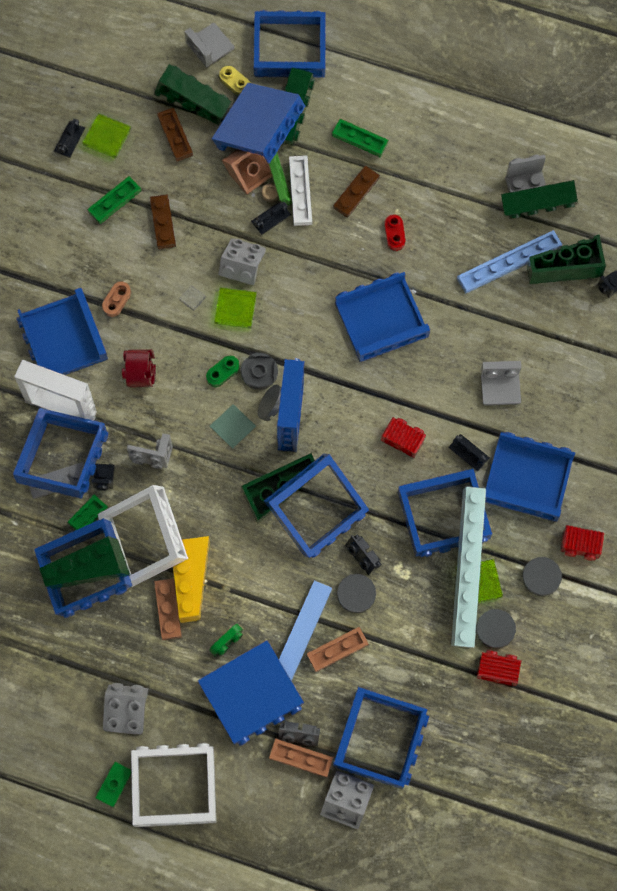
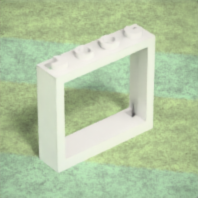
[15,360,97,421]
[97,485,188,587]
[131,743,216,827]

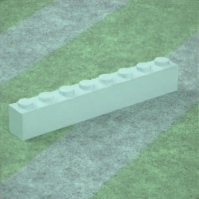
[451,487,486,648]

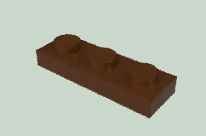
[157,107,193,162]
[333,166,380,218]
[150,194,176,249]

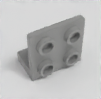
[185,23,234,68]
[505,155,546,193]
[480,361,521,405]
[127,433,173,469]
[320,771,374,830]

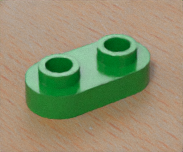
[206,355,240,387]
[209,623,243,657]

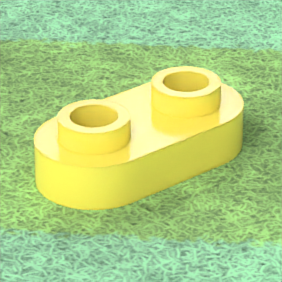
[219,66,250,96]

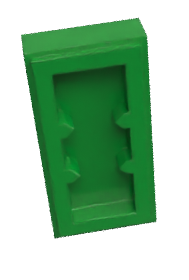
[67,495,109,531]
[95,762,132,808]

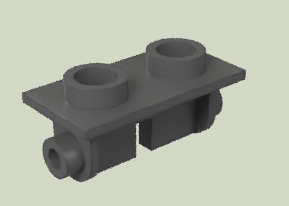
[278,721,321,746]

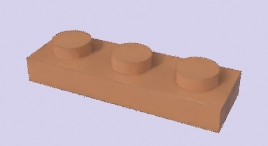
[154,578,182,640]
[306,627,369,672]
[269,739,333,778]

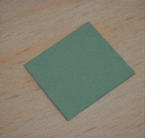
[210,404,256,448]

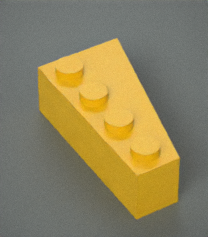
[173,536,210,623]

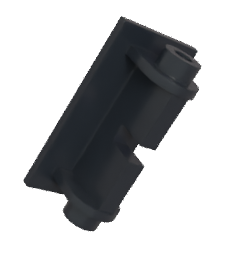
[54,119,85,158]
[251,201,291,235]
[448,434,490,472]
[345,534,382,575]

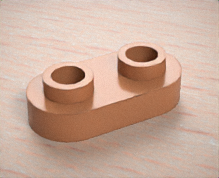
[102,282,131,317]

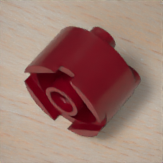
[122,349,156,388]

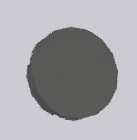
[241,353,278,390]
[258,384,282,421]
[522,557,562,596]
[337,574,376,613]
[476,609,516,649]

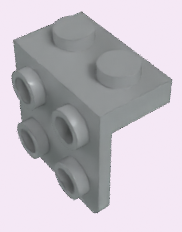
[218,239,266,285]
[103,683,148,735]

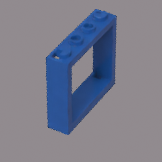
[254,10,326,78]
[277,358,304,452]
[13,408,108,499]
[264,453,369,558]
[398,469,492,557]
[34,518,133,618]
[333,687,429,790]

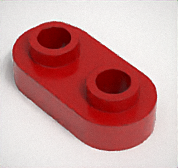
[384,214,406,251]

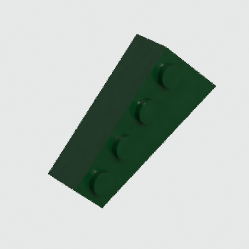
[154,64,232,125]
[283,67,316,146]
[501,180,578,219]
[527,234,606,284]
[241,453,319,524]
[39,536,131,589]

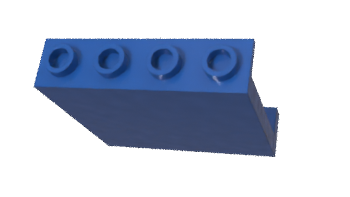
[212,83,305,163]
[335,272,430,362]
[16,288,108,375]
[485,432,576,522]
[198,640,304,746]

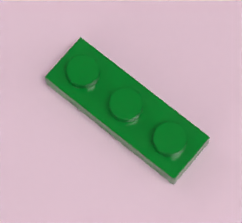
[332,119,389,158]
[87,176,141,224]

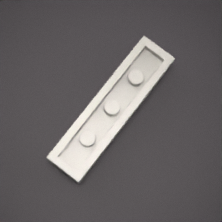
[289,156,312,226]

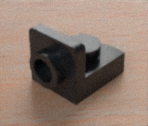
[597,270,617,298]
[92,464,115,491]

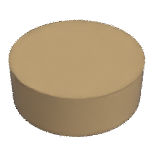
[262,183,279,202]

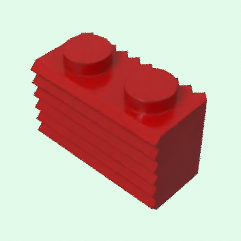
[381,417,426,459]
[560,525,605,561]
[477,650,522,686]

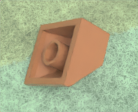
[222,149,272,194]

